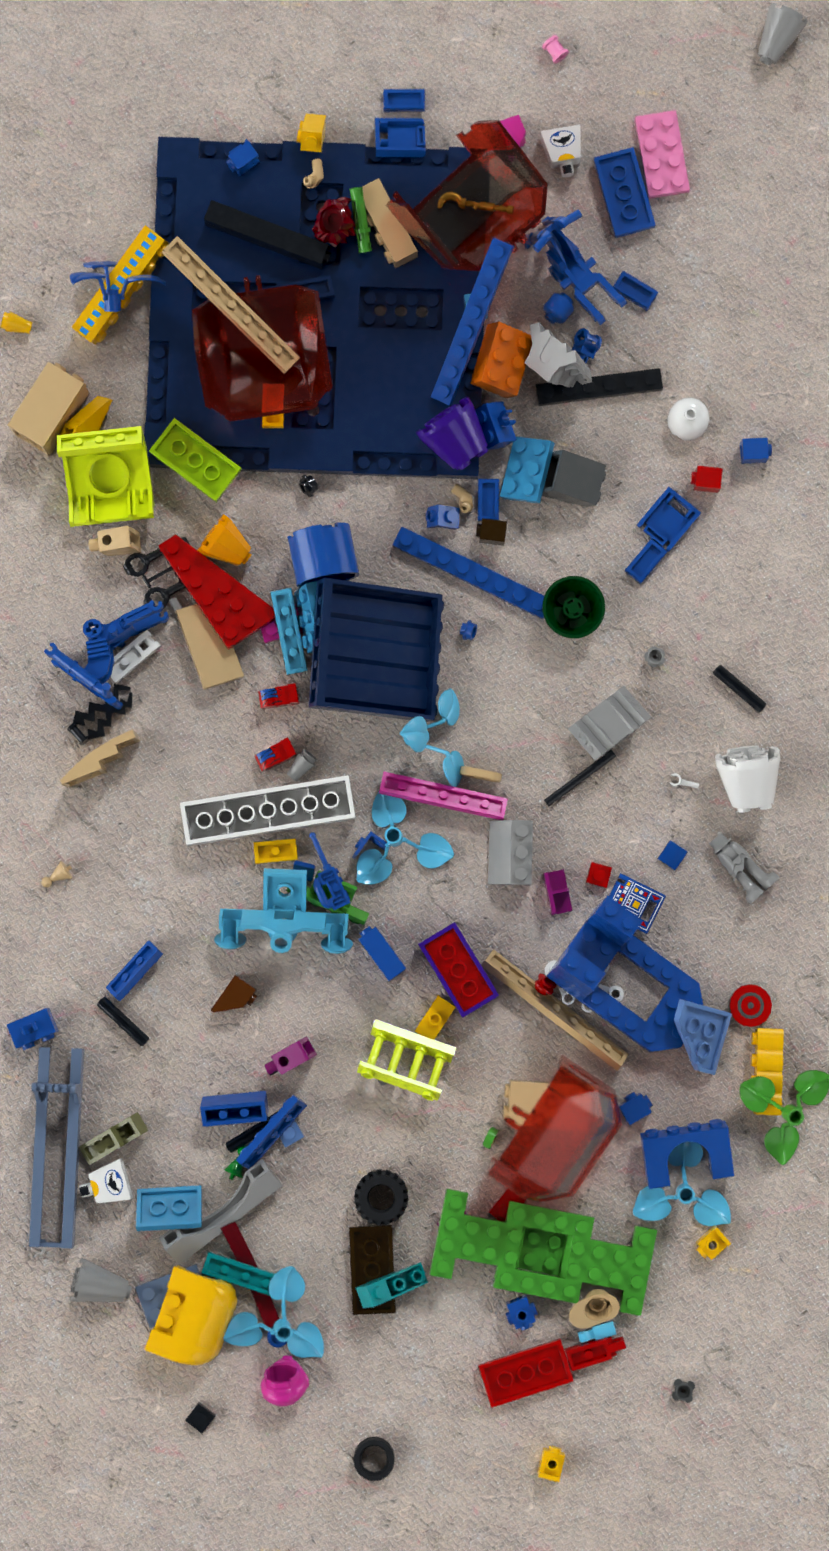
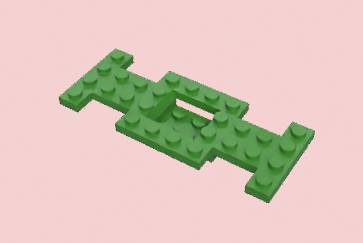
[429,1188,657,1316]

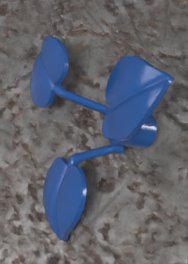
[70,261,166,312]

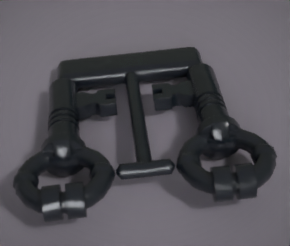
[123,537,190,609]

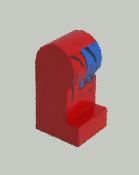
[258,683,300,709]
[254,737,297,772]

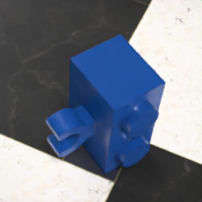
[475,401,517,450]
[7,1008,59,1051]

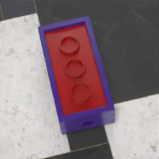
[418,922,499,1018]

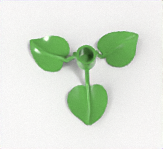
[739,1070,829,1165]

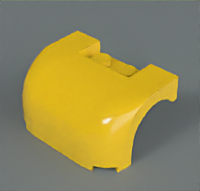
[145,1265,238,1365]

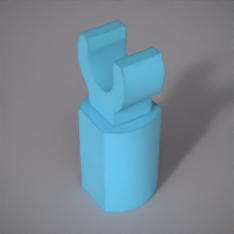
[577,1320,616,1343]

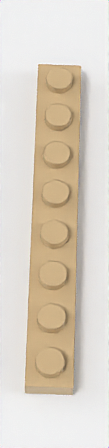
[161,236,300,374]
[481,949,629,1071]

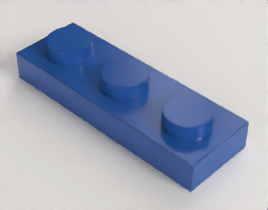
[106,940,163,1001]

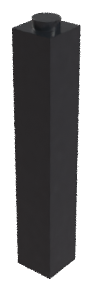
[204,200,331,270]

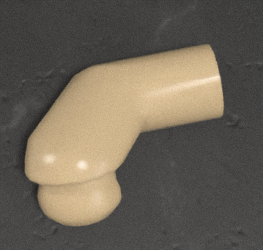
[303,159,324,189]
[451,484,473,513]

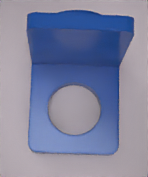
[352,831,387,859]

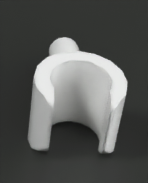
[669,773,699,789]

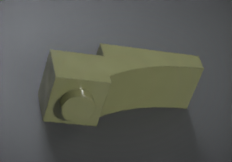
[79,1112,149,1165]

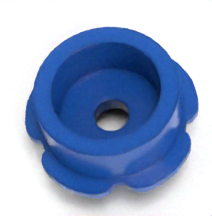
[460,620,477,640]

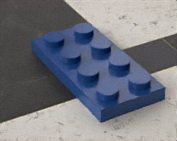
[593,147,656,238]

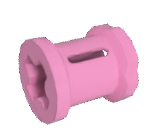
[542,35,569,64]

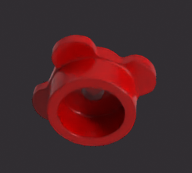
[535,974,557,996]

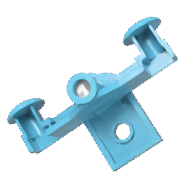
[214,868,353,954]

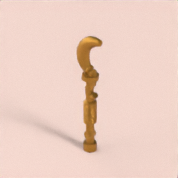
[438,192,514,214]

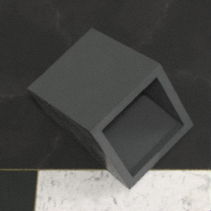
[542,450,606,507]

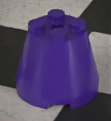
[415,396,488,470]

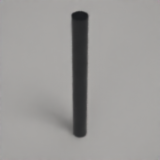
[544,750,616,807]

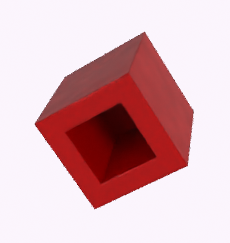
[690,466,723,493]

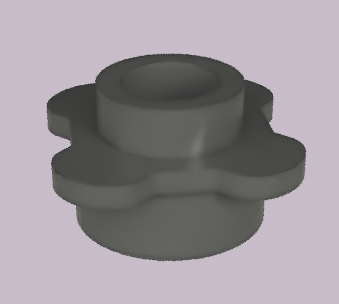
[672,1379,695,1403]

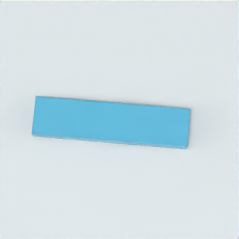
[270,588,308,675]

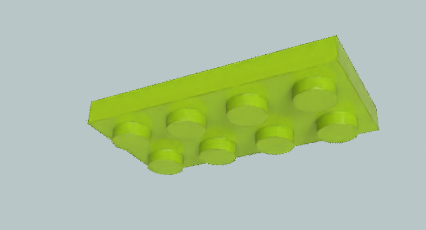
[149,418,242,503]

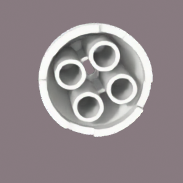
[715,745,780,813]

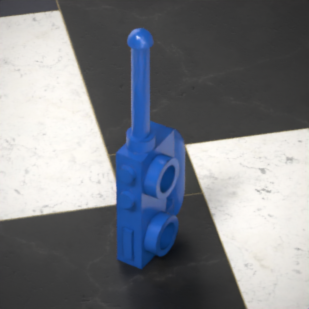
[309,832,351,910]

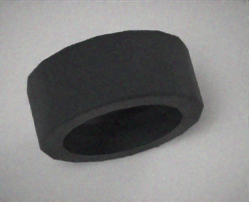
[353,1437,395,1481]

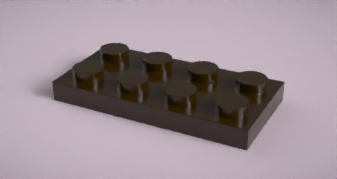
[349,1225,396,1315]

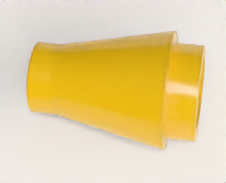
[0,311,33,334]

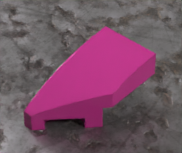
[499,114,526,160]

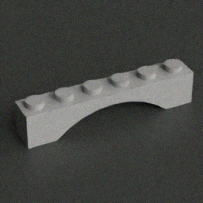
[160,1159,283,1265]

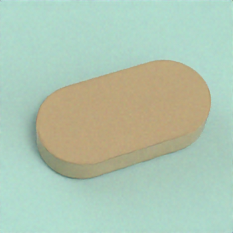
[459,766,502,783]

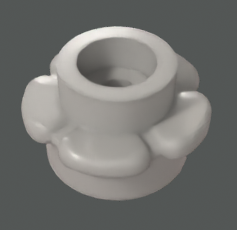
[644,646,665,667]

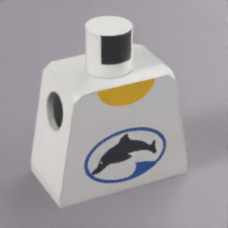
[540,125,581,177]
[79,1158,133,1203]

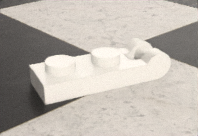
[111,630,161,684]

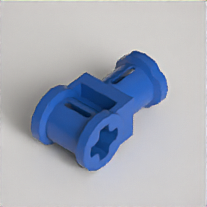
[572,328,602,364]

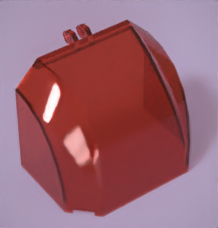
[192,275,333,421]

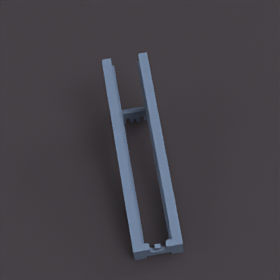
[29,1047,84,1249]

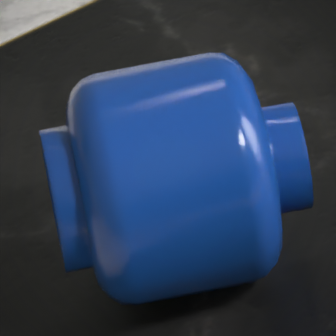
[543,292,574,324]

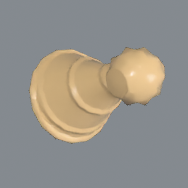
[41,861,72,888]

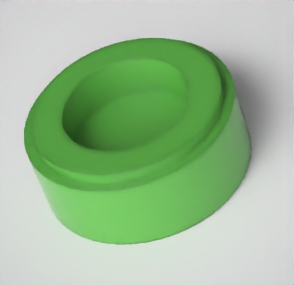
[483,1127,499,1149]

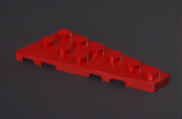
[158,534,275,650]

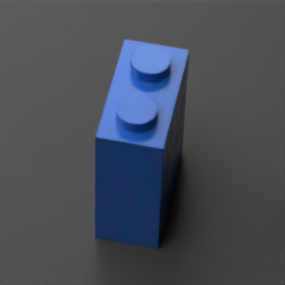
[358,926,406,981]

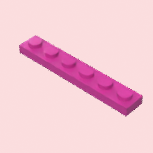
[379,771,508,820]

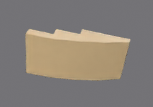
[60,729,140,788]

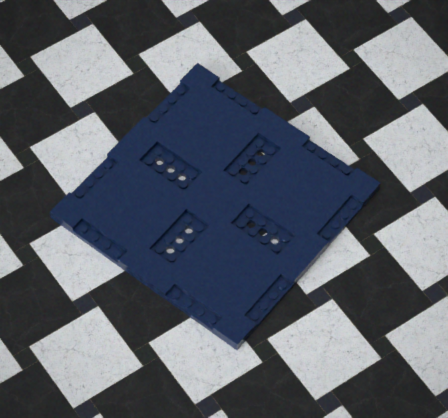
[144,137,490,479]

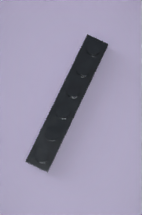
[536,368,663,406]

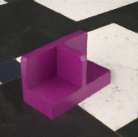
[543,869,573,915]

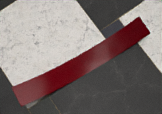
[220,1222,280,1327]

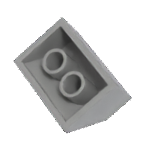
[488,820,533,886]

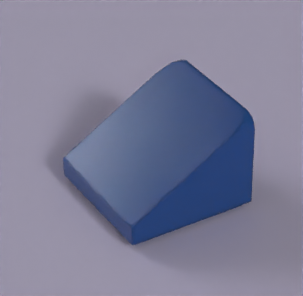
[657,840,688,870]
[293,861,316,882]

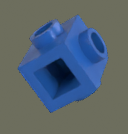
[505,1294,538,1331]

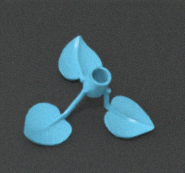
[399,688,464,787]
[356,792,454,885]
[633,1142,731,1226]
[223,1266,324,1358]

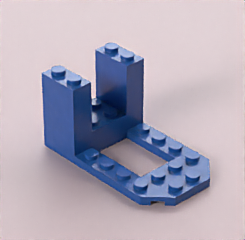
[546,895,703,1053]

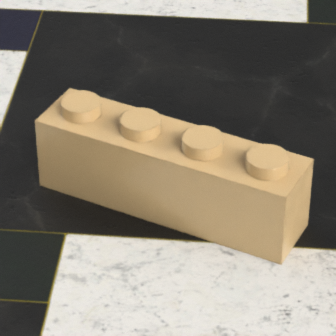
[362,178,418,268]

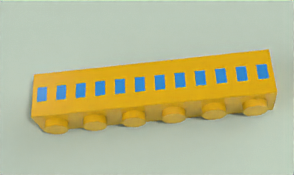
[71,225,169,345]

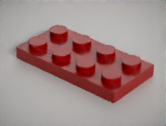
[478,1338,574,1408]

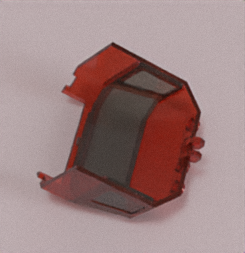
[386,120,548,271]

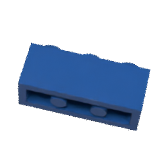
[200,1091,269,1127]

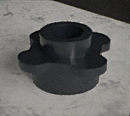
[299,475,318,497]

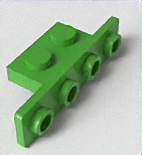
[286,870,369,925]

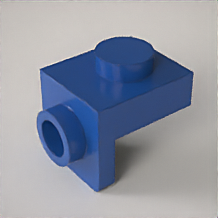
[426,504,460,530]

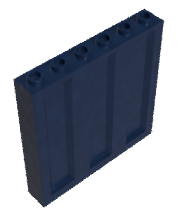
[308,578,444,722]

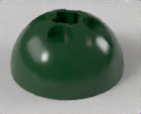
[542,576,605,639]

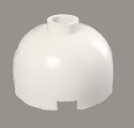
[667,397,710,441]

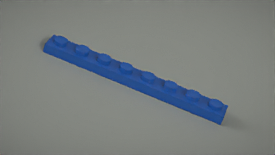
[431,238,514,405]
[392,526,544,620]

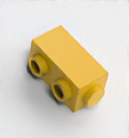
[297,113,326,152]

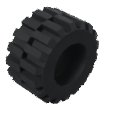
[354,1169,408,1226]

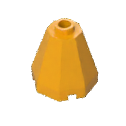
[197,514,252,566]

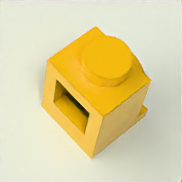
[696,1226,731,1260]
[537,1445,565,1482]

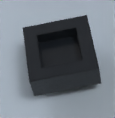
[185,1402,216,1434]

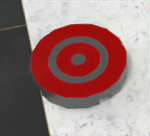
[729,984,772,1027]

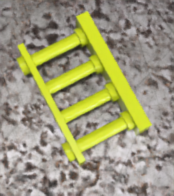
[357,1019,456,1101]

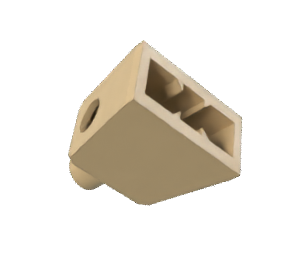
[89,526,142,556]

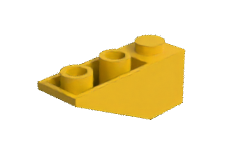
[56,396,112,443]

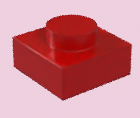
[586,862,612,888]

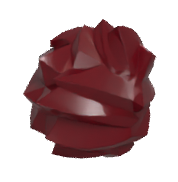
[312,197,356,247]

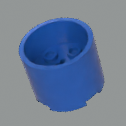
[287,522,359,588]

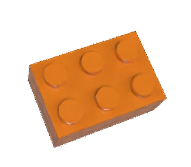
[470,321,532,398]

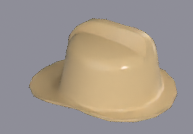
[569,1289,620,1329]

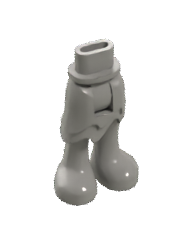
[709,832,780,904]

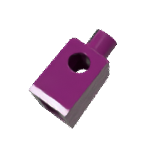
[265,1036,317,1076]

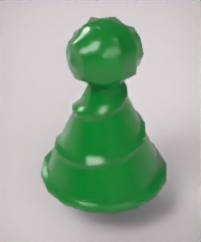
[224,1146,245,1180]

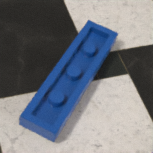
[236,1095,307,1169]

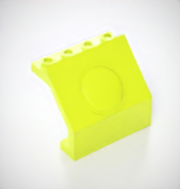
[57,426,155,527]

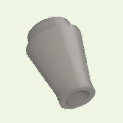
[287,749,317,781]

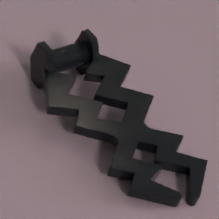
[67,684,133,745]

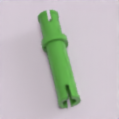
[349,187,372,253]

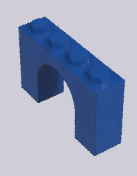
[640,1119,734,1189]

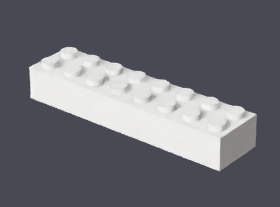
[180,775,356,846]

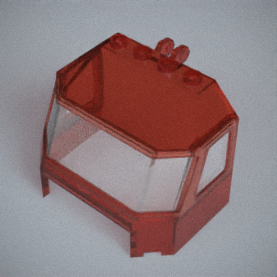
[487,1055,622,1202]

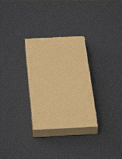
[175,604,244,690]

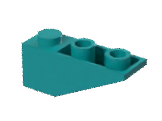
[356,1262,428,1308]

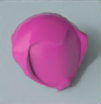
[260,1356,309,1407]

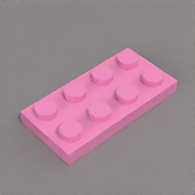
[634,110,690,199]

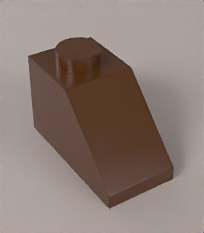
[211,975,258,1013]

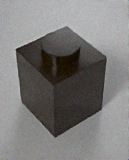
[476,518,507,546]

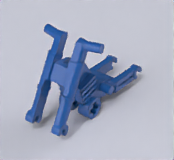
[519,210,627,325]
[44,600,169,710]

